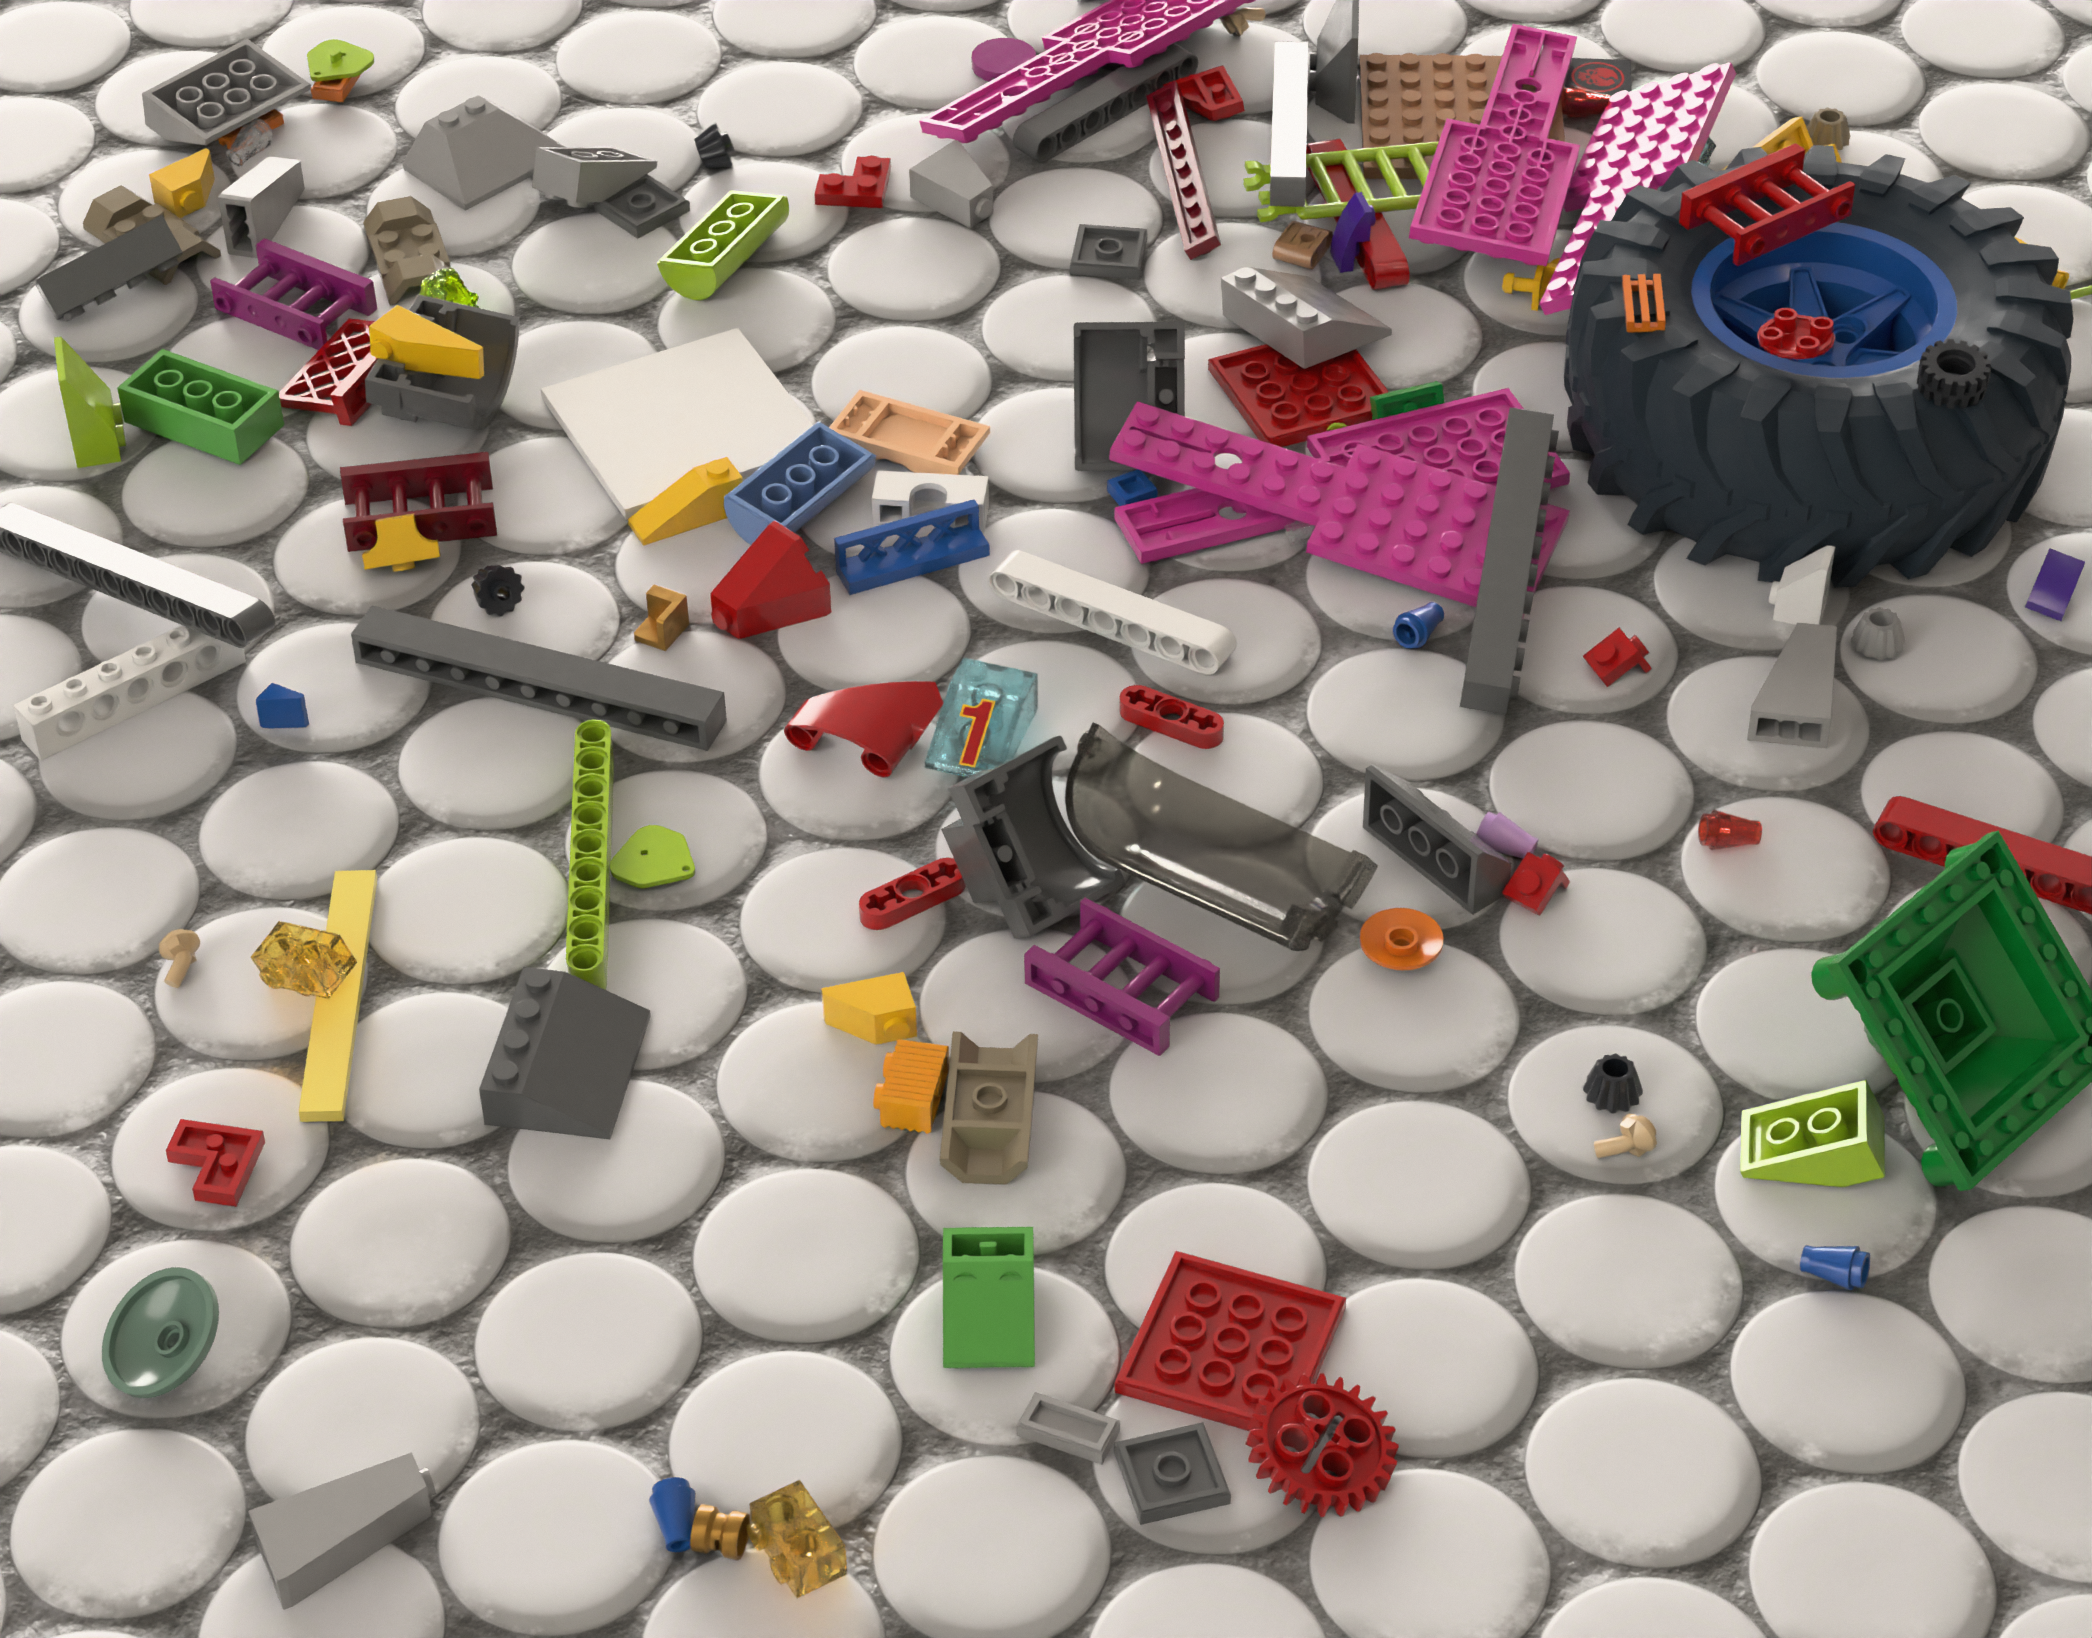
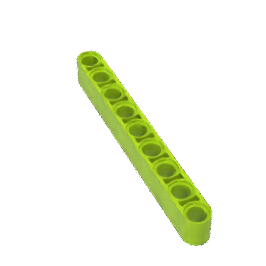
[566,719,614,990]

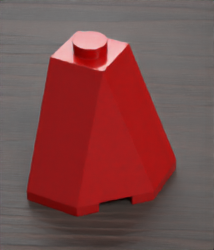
[710,521,832,639]

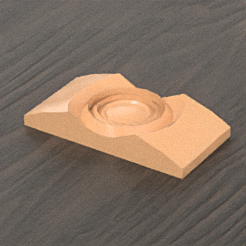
[829,390,990,475]

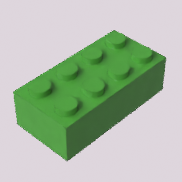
[117,349,284,465]

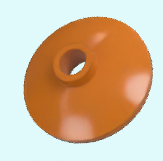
[1360,908,1444,970]

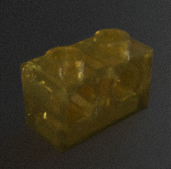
[250,921,357,999]
[747,1480,847,1598]

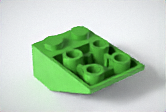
[943,1227,1035,1368]

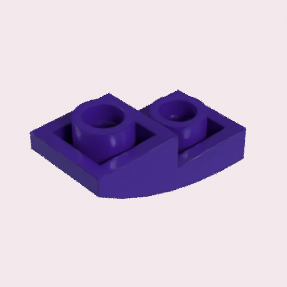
[1330,192,1376,273]
[2025,548,2085,621]

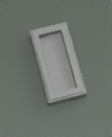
[1016,1392,1120,1465]

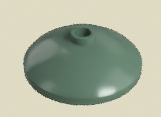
[102,1267,219,1398]

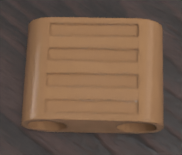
[1272,221,1333,269]

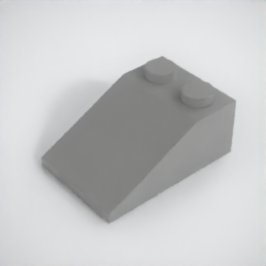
[532,147,658,208]

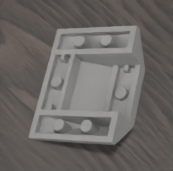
[402,95,565,211]

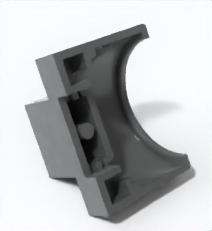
[365,295,520,431]
[1073,321,1185,471]
[941,735,1125,938]

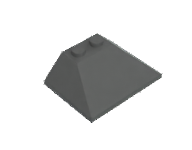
[1309,0,1359,124]

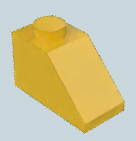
[149,148,215,218]
[821,972,917,1045]

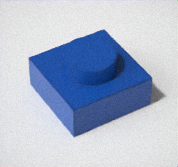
[1107,469,1158,506]

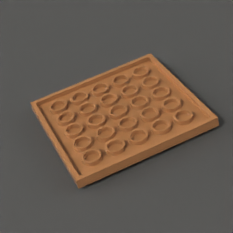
[1359,53,1565,179]

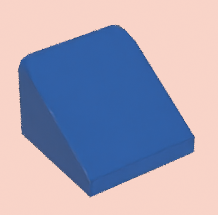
[256,683,309,729]

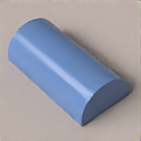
[724,421,876,545]

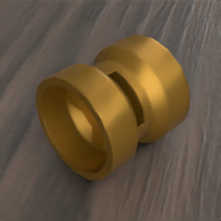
[690,1504,750,1560]

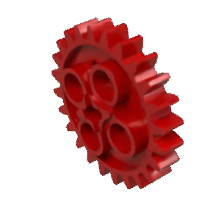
[1245,1373,1399,1517]

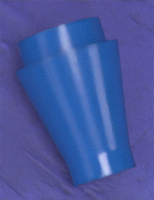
[1393,602,1444,648]
[1800,1245,1870,1290]
[649,1477,696,1552]

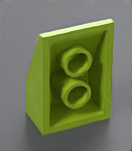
[54,336,126,468]
[1740,1080,1885,1187]

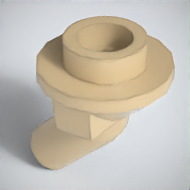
[1220,8,1266,36]
[159,929,200,988]
[1594,1113,1657,1158]

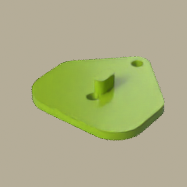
[307,39,374,82]
[610,825,695,889]

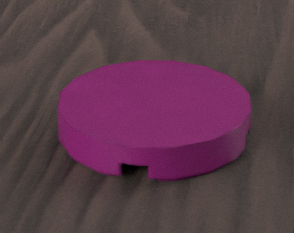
[971,38,1036,82]

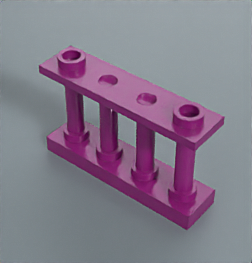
[210,238,377,350]
[1024,897,1220,1056]

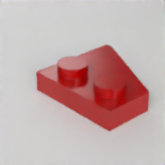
[1163,65,1245,121]

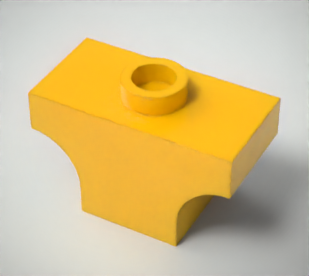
[362,513,441,572]

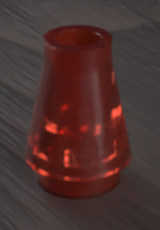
[1560,85,1610,118]
[1698,810,1762,850]

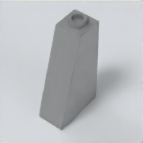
[218,156,305,258]
[1747,623,1837,749]
[248,1452,436,1610]

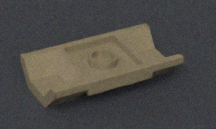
[83,185,221,285]
[363,196,458,305]
[940,1031,1038,1185]

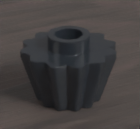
[694,122,735,168]
[471,565,525,616]
[1583,1053,1643,1114]

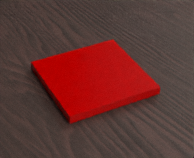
[1208,344,1389,447]
[1115,1251,1346,1431]

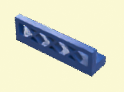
[834,499,990,595]

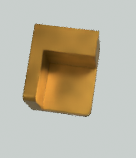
[634,584,689,651]

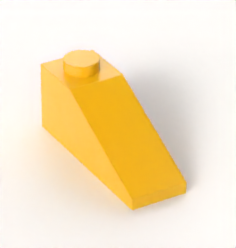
[369,305,484,379]
[628,457,743,546]

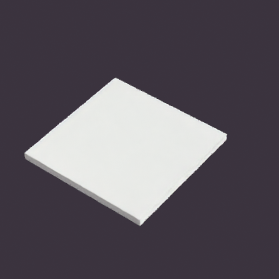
[541,328,813,519]

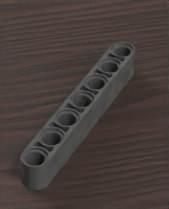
[1013,43,1199,162]

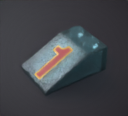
[925,658,1038,777]

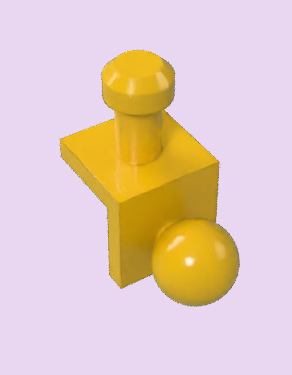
[1502,258,1560,311]

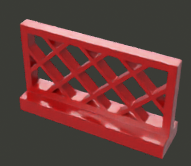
[279,318,378,426]

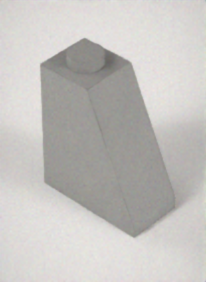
[909,140,994,228]

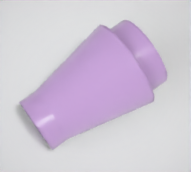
[1476,811,1539,859]

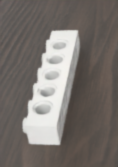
[13,625,246,760]

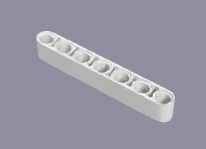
[989,550,1237,675]

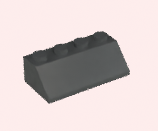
[36,215,183,321]
[1363,765,1512,915]

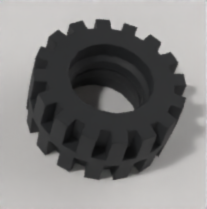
[1917,339,1991,409]

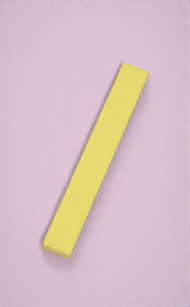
[299,870,377,1122]

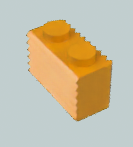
[873,1039,949,1134]

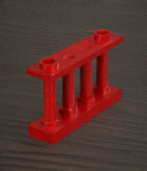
[1679,143,1855,266]

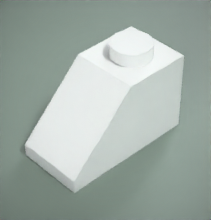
[1769,545,1835,625]

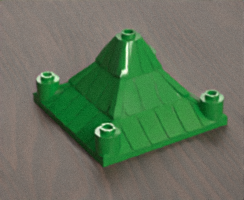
[1811,830,2092,1191]

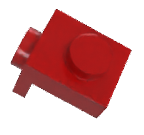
[1583,627,1652,687]
[1502,852,1570,916]

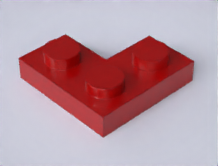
[814,155,891,208]
[166,1119,266,1207]

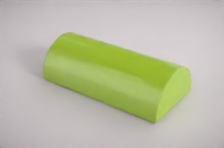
[657,190,789,300]

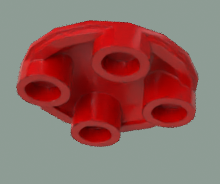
[1757,308,1835,360]

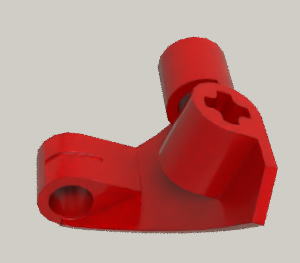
[784,681,944,777]

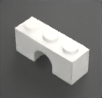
[872,471,989,534]

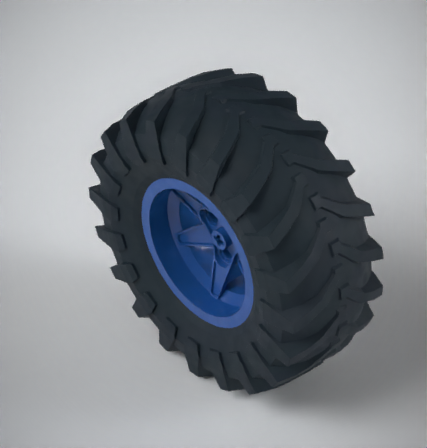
[1564,145,2074,588]

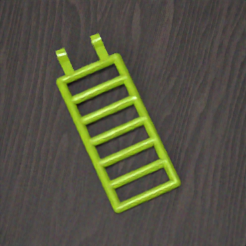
[1243,141,1439,222]

